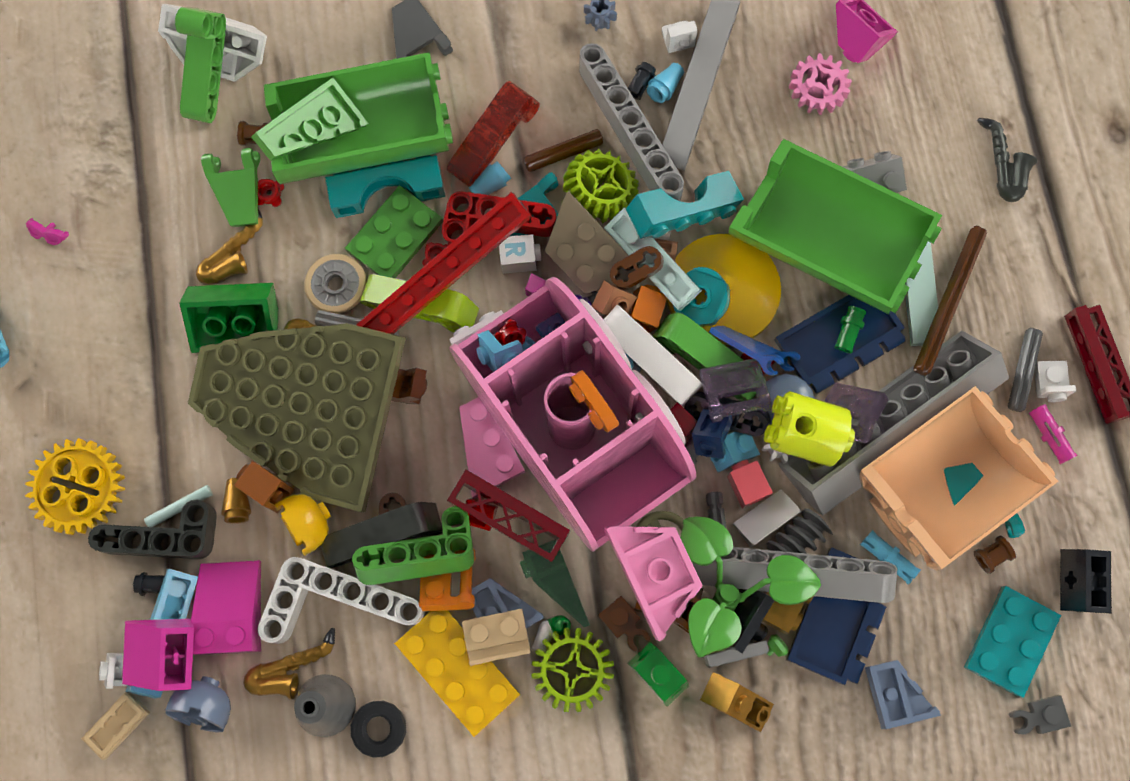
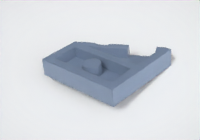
[472,578,545,629]
[865,660,941,729]

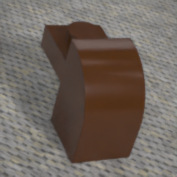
[391,368,427,404]

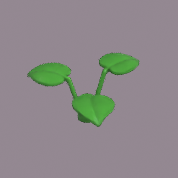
[680,516,821,658]

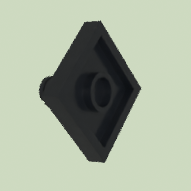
[730,589,774,654]

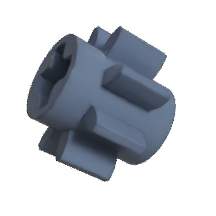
[584,0,617,31]

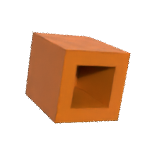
[629,285,667,333]

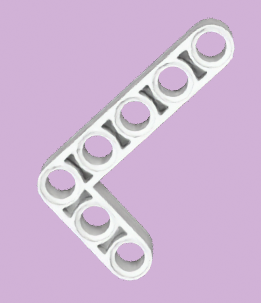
[258,557,426,644]

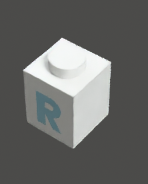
[499,234,541,274]

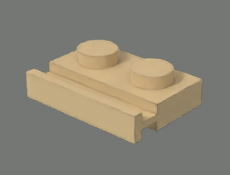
[462,609,531,666]

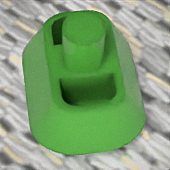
[767,634,789,657]

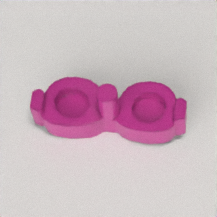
[26,218,69,245]

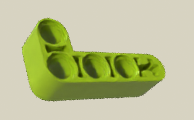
[360,274,479,333]

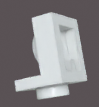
[662,21,697,53]
[1034,361,1076,402]

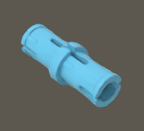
[860,530,921,584]

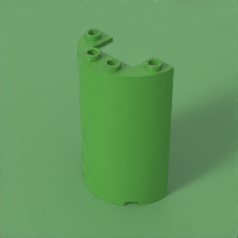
[264,52,453,184]
[729,139,942,314]

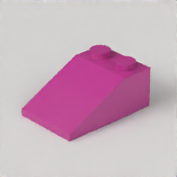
[191,560,261,655]

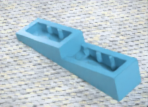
[125,569,198,699]

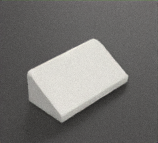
[733,489,801,548]

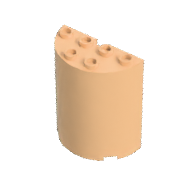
[860,386,1059,570]

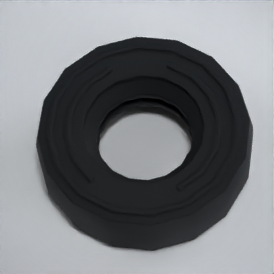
[350,701,406,758]

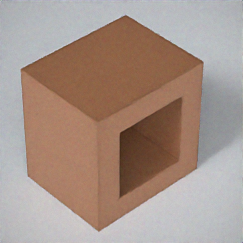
[592,281,637,316]

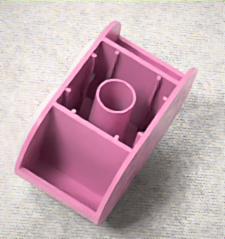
[449,277,696,552]

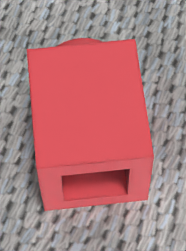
[727,459,773,509]

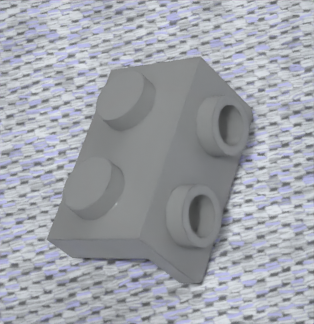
[843,151,907,193]

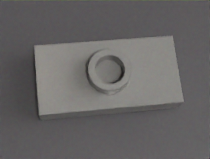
[704,641,769,668]

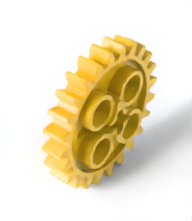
[25,438,125,535]

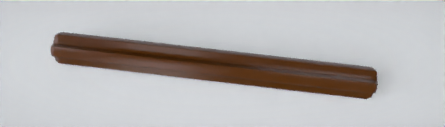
[913,225,987,376]

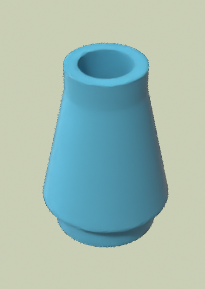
[647,63,684,103]
[469,161,511,195]

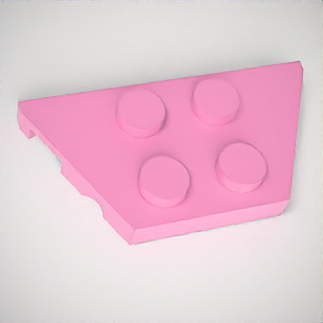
[604,526,703,641]

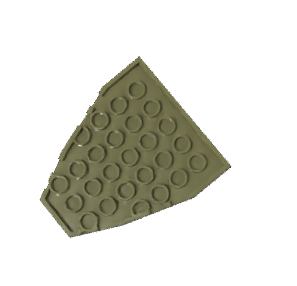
[188,323,406,513]

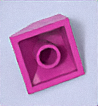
[836,0,898,63]

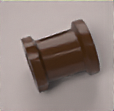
[237,121,268,146]
[974,535,1016,574]

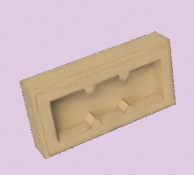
[81,692,150,760]

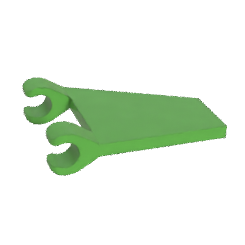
[201,148,260,227]

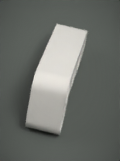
[603,305,702,407]

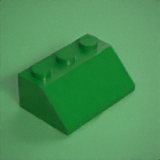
[179,283,278,353]

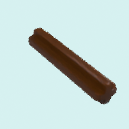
[524,129,603,172]

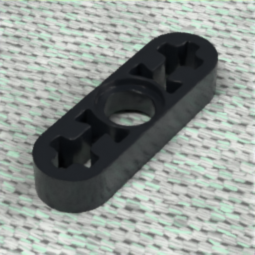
[684,391,771,436]

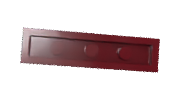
[1064,305,1130,425]
[447,469,570,563]

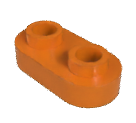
[569,370,619,433]

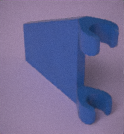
[709,325,800,376]

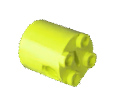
[764,391,855,467]

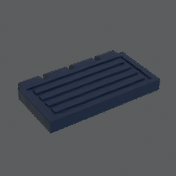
[774,295,906,394]
[786,547,887,685]

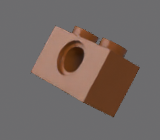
[234,461,295,513]

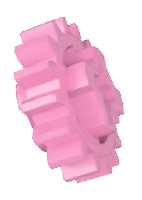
[789,53,852,115]

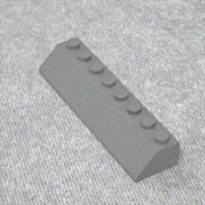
[779,331,1009,516]

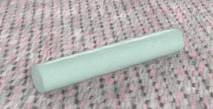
[144,485,213,527]

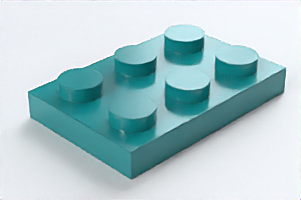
[964,586,1062,698]

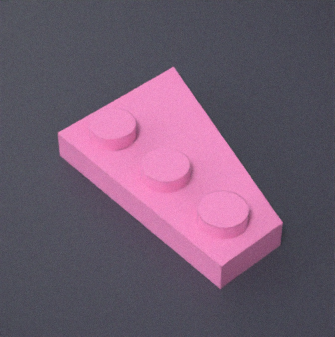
[459,397,525,499]

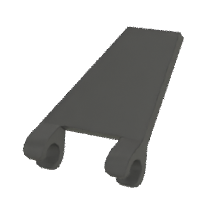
[392,0,453,59]

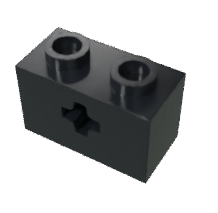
[1060,549,1112,614]

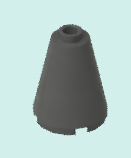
[294,674,356,737]

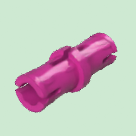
[1029,404,1078,465]

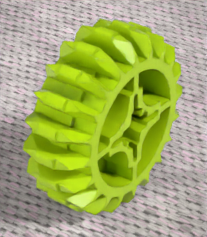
[563,149,639,224]
[531,628,614,712]

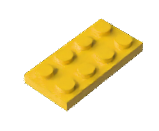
[394,610,521,737]

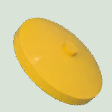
[667,234,781,347]

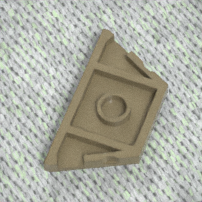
[545,191,640,294]

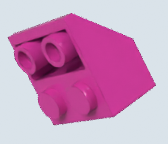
[122,619,194,691]

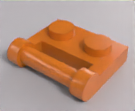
[419,549,476,611]

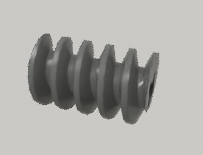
[766,508,833,554]

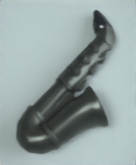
[977,118,1038,203]

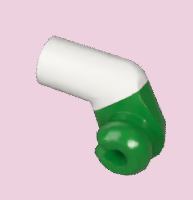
[532,615,571,652]

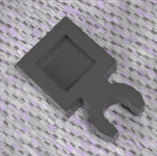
[1009,695,1071,735]

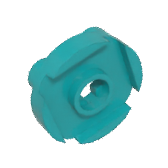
[673,267,730,327]

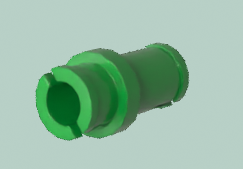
[834,306,866,353]

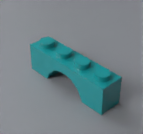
[325,155,446,218]
[626,170,744,239]

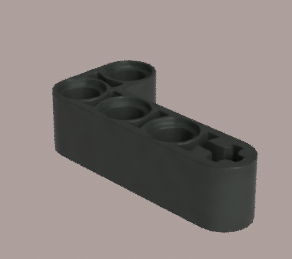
[88,499,217,559]
[321,502,443,568]

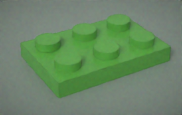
[345,185,443,278]

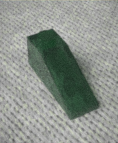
[520,539,590,628]

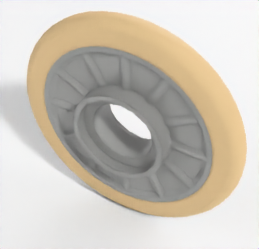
[305,254,367,314]

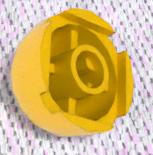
[274,494,331,556]

